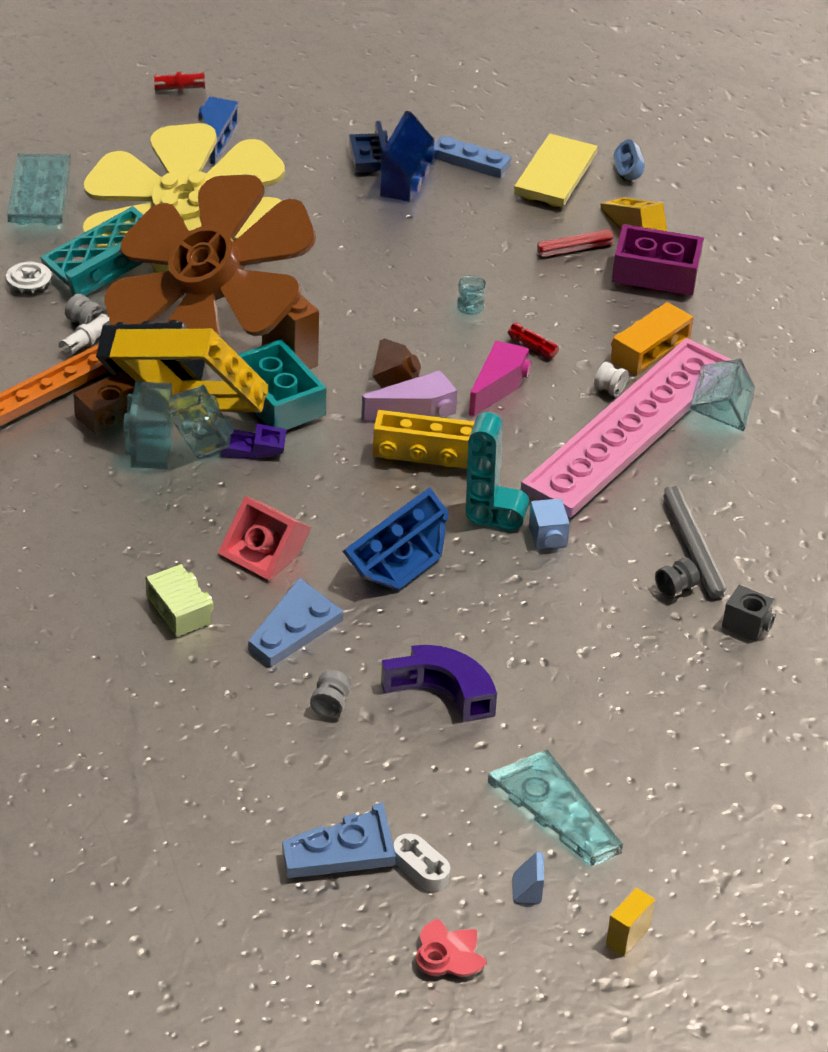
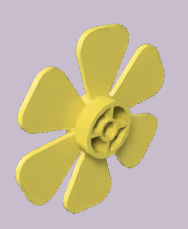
[83,123,285,273]

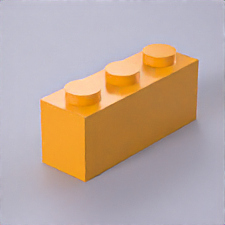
[610,302,694,376]

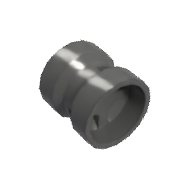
[655,557,700,599]

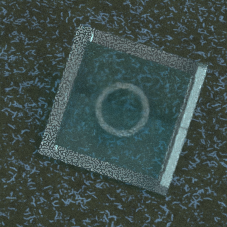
[689,358,756,431]

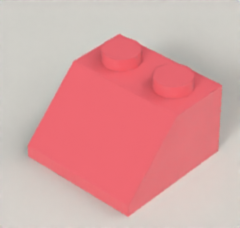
[218,496,312,580]

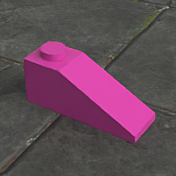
[469,341,532,416]

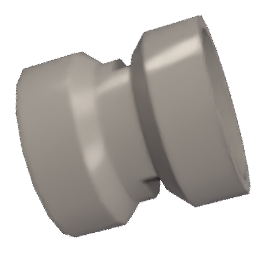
[65,294,105,325]
[310,670,351,718]

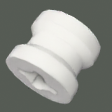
[594,362,629,397]

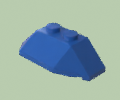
[342,487,449,591]

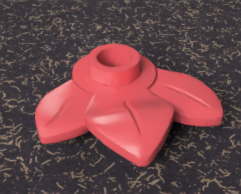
[416,919,487,977]

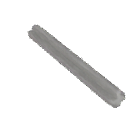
[663,486,727,599]

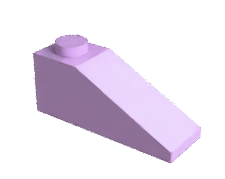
[361,370,458,421]

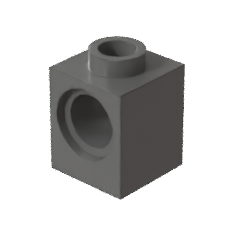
[722,585,776,641]

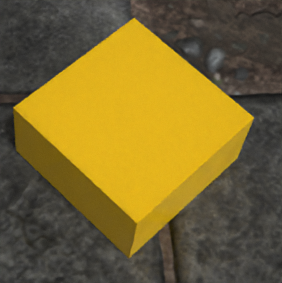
[606,887,655,956]

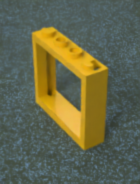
[109,328,268,412]

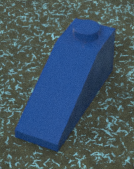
[198,96,239,164]

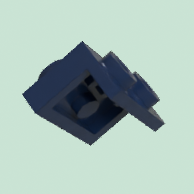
[349,121,391,173]

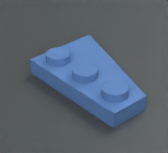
[282,802,396,878]

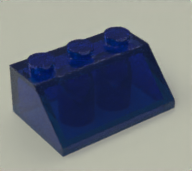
[380,110,437,202]

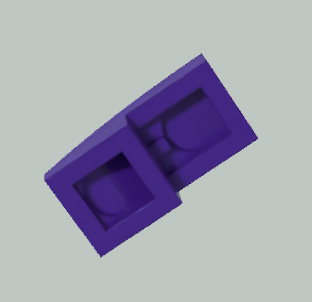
[221,424,286,458]

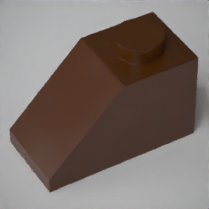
[372,338,421,388]

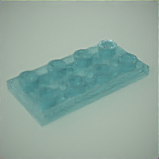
[7,153,71,225]

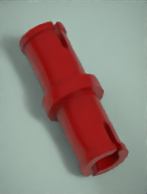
[154,71,206,92]

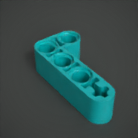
[465,412,530,530]

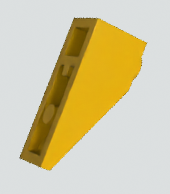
[600,197,667,231]

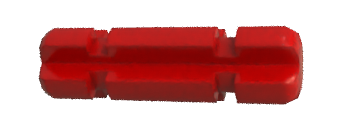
[508,323,559,359]

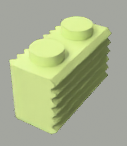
[145,564,214,637]

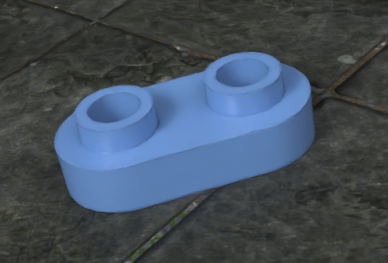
[613,139,645,181]

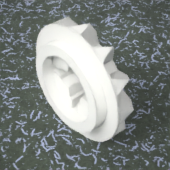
[6,262,51,294]

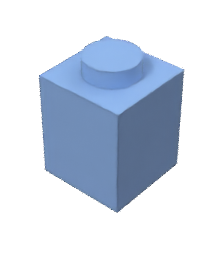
[529,499,570,549]

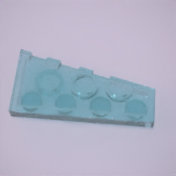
[487,749,623,866]

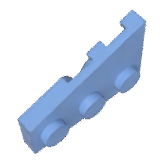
[248,577,344,667]

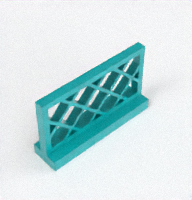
[40,206,144,296]

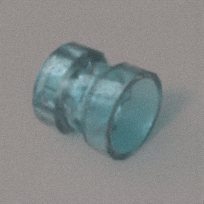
[457,275,486,315]

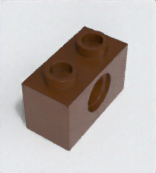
[73,371,145,435]

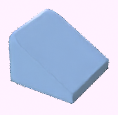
[513,852,544,904]

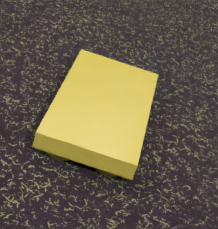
[514,133,598,207]

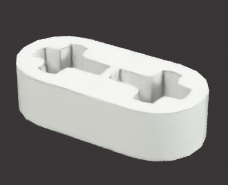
[393,833,450,892]

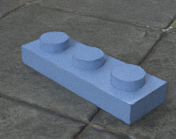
[430,136,512,178]

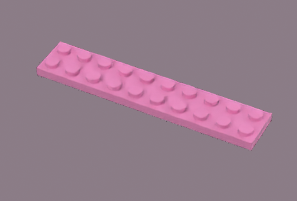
[521,338,735,518]

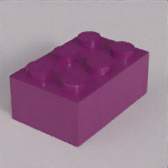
[611,224,704,295]

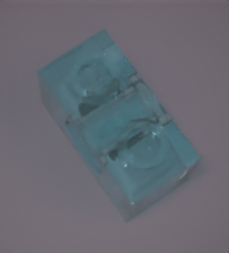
[168,385,233,458]

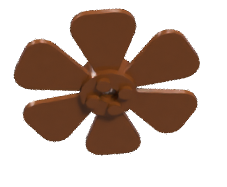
[104,174,316,355]

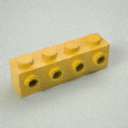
[372,410,474,469]

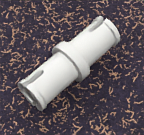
[58,314,111,357]

